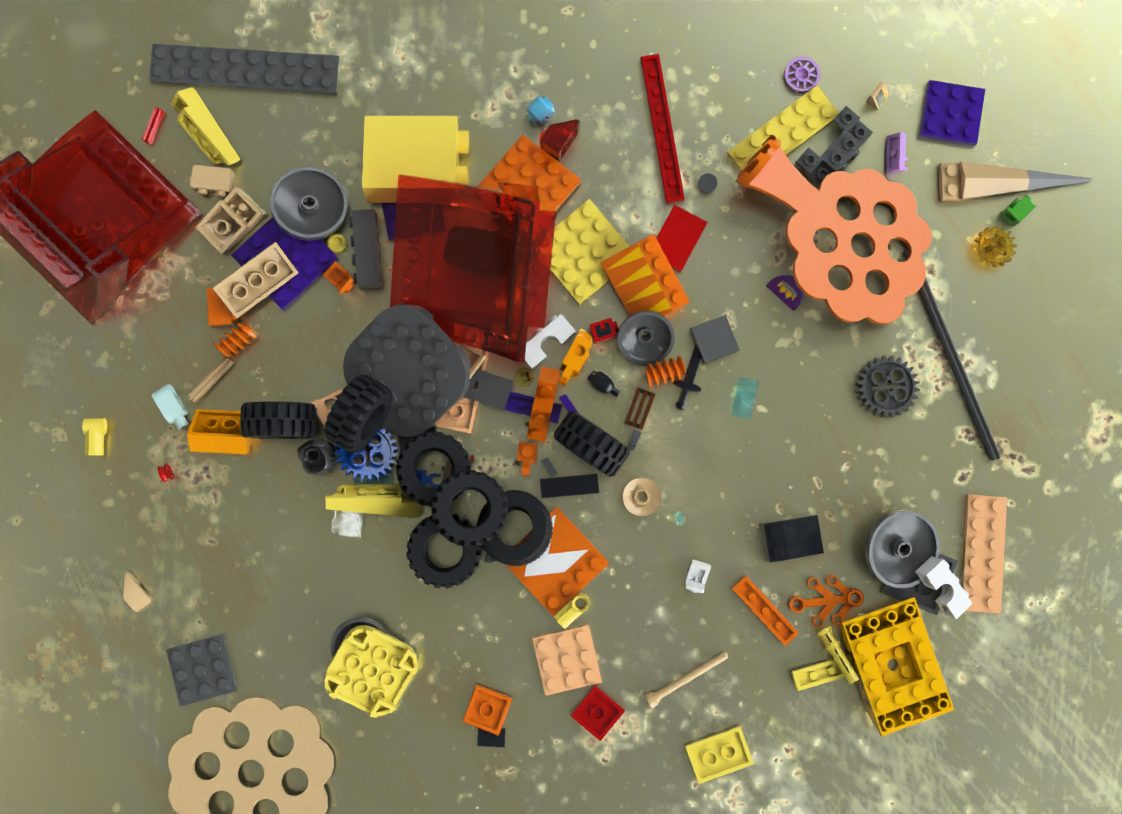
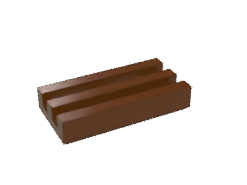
[625,387,655,430]

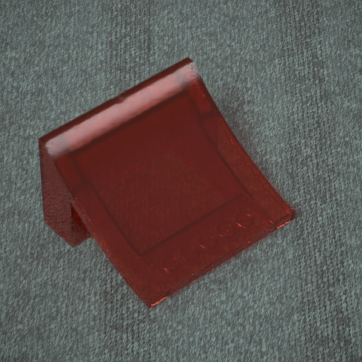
[0,110,202,325]
[390,174,556,363]

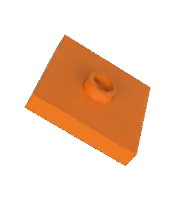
[462,684,512,736]

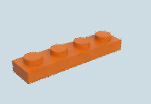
[731,575,799,646]

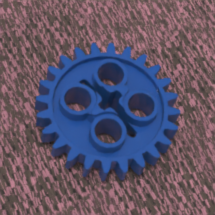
[334,428,398,483]

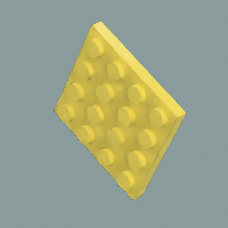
[532,199,629,305]

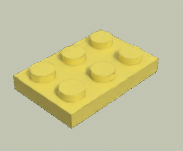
[685,726,754,784]

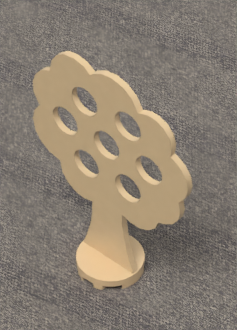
[168,697,335,814]

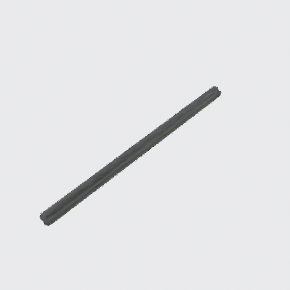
[903,249,1001,461]

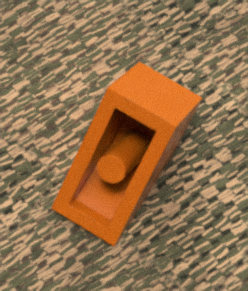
[207,287,239,328]

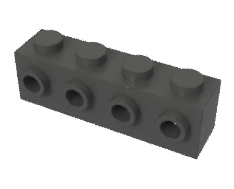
[349,209,383,289]

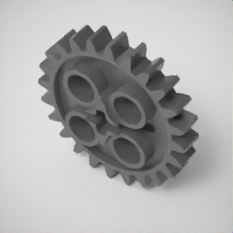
[856,355,920,417]

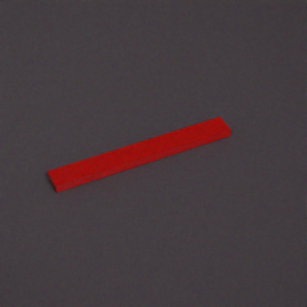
[640,54,685,204]

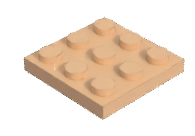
[532,624,602,696]

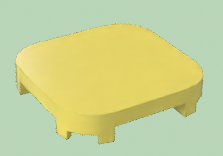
[324,625,418,718]

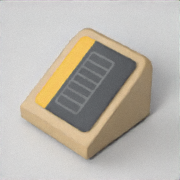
[867,82,888,109]

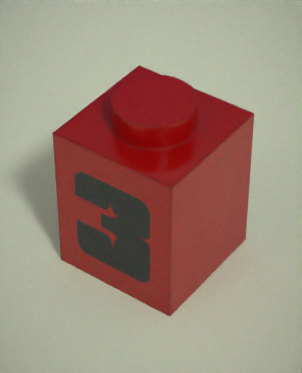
[589,318,619,345]

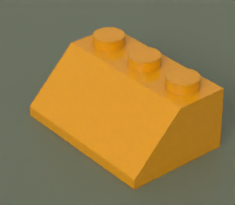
[187,409,252,454]

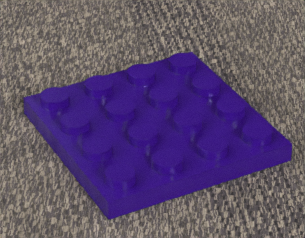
[231,217,339,311]

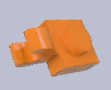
[517,442,538,476]

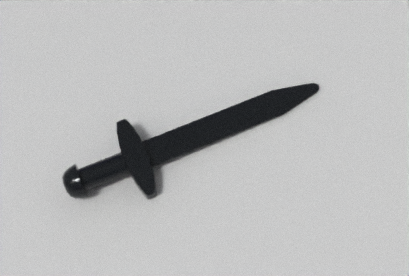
[673,344,701,410]

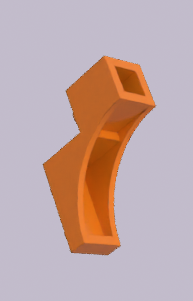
[527,366,561,442]

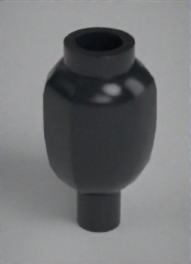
[587,370,621,397]

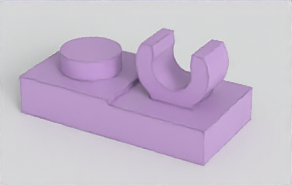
[886,132,908,174]

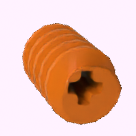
[213,318,257,359]
[644,356,686,388]

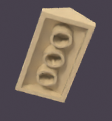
[212,242,298,319]

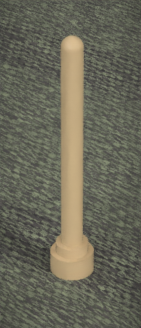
[644,652,728,708]

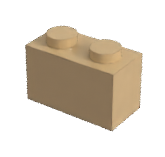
[190,165,235,197]

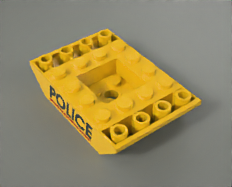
[841,597,954,736]

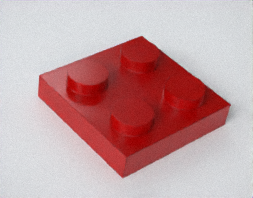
[570,685,625,741]

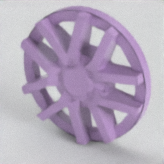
[784,57,820,93]

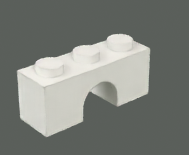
[517,314,576,370]
[915,556,972,619]

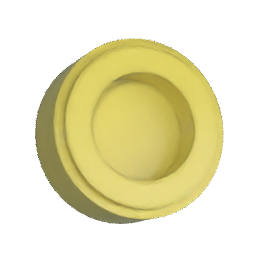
[327,234,347,253]

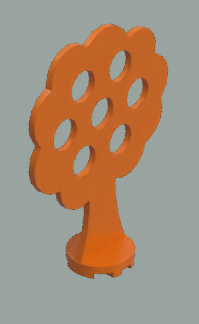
[735,135,932,325]

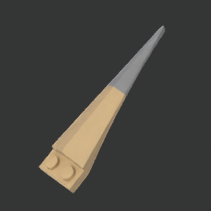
[938,162,1092,201]

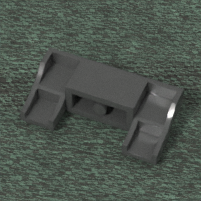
[795,106,873,188]

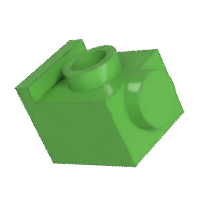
[1001,195,1036,226]

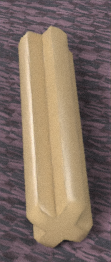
[188,357,233,403]

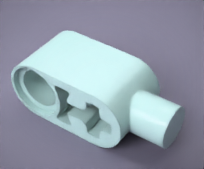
[151,383,189,430]

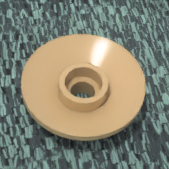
[623,478,661,516]

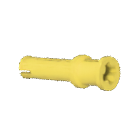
[816,626,860,685]

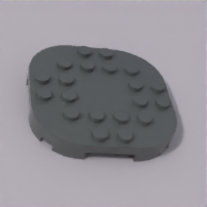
[343,304,471,437]

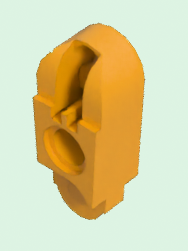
[559,329,592,386]

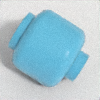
[527,96,555,124]

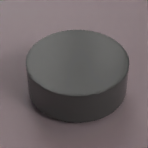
[698,173,717,193]

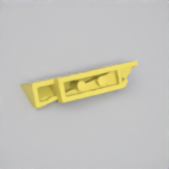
[170,87,240,166]
[326,484,421,518]

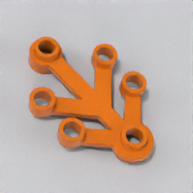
[788,575,864,628]

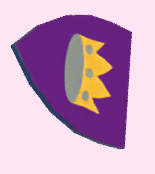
[766,275,803,311]

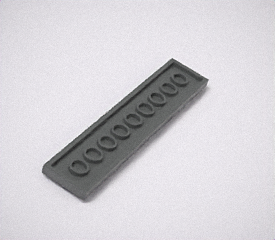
[149,44,340,95]

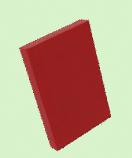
[656,204,708,273]

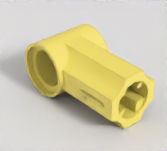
[82,418,108,456]
[554,593,590,629]

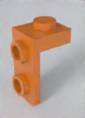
[323,260,354,295]

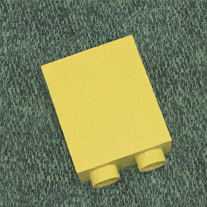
[362,116,469,203]

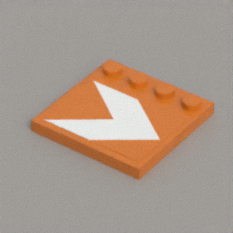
[505,507,609,616]

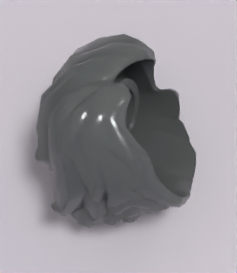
[297,439,338,475]

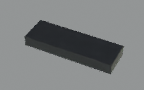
[540,474,599,498]

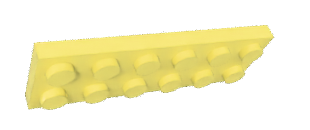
[727,85,839,171]

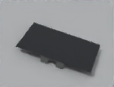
[477,728,505,747]

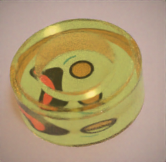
[515,367,534,387]

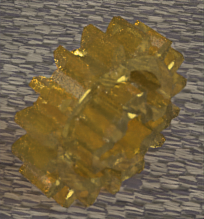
[973,225,1017,268]

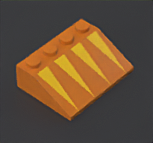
[600,234,690,316]

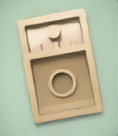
[195,187,268,254]

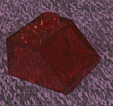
[539,119,580,163]

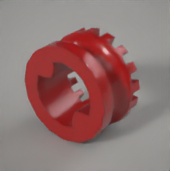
[157,463,174,482]

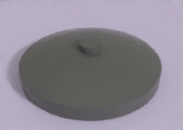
[270,167,348,241]
[865,510,940,588]

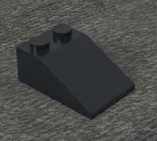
[760,515,824,562]

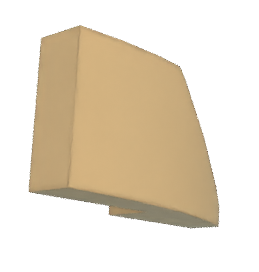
[123,570,152,613]

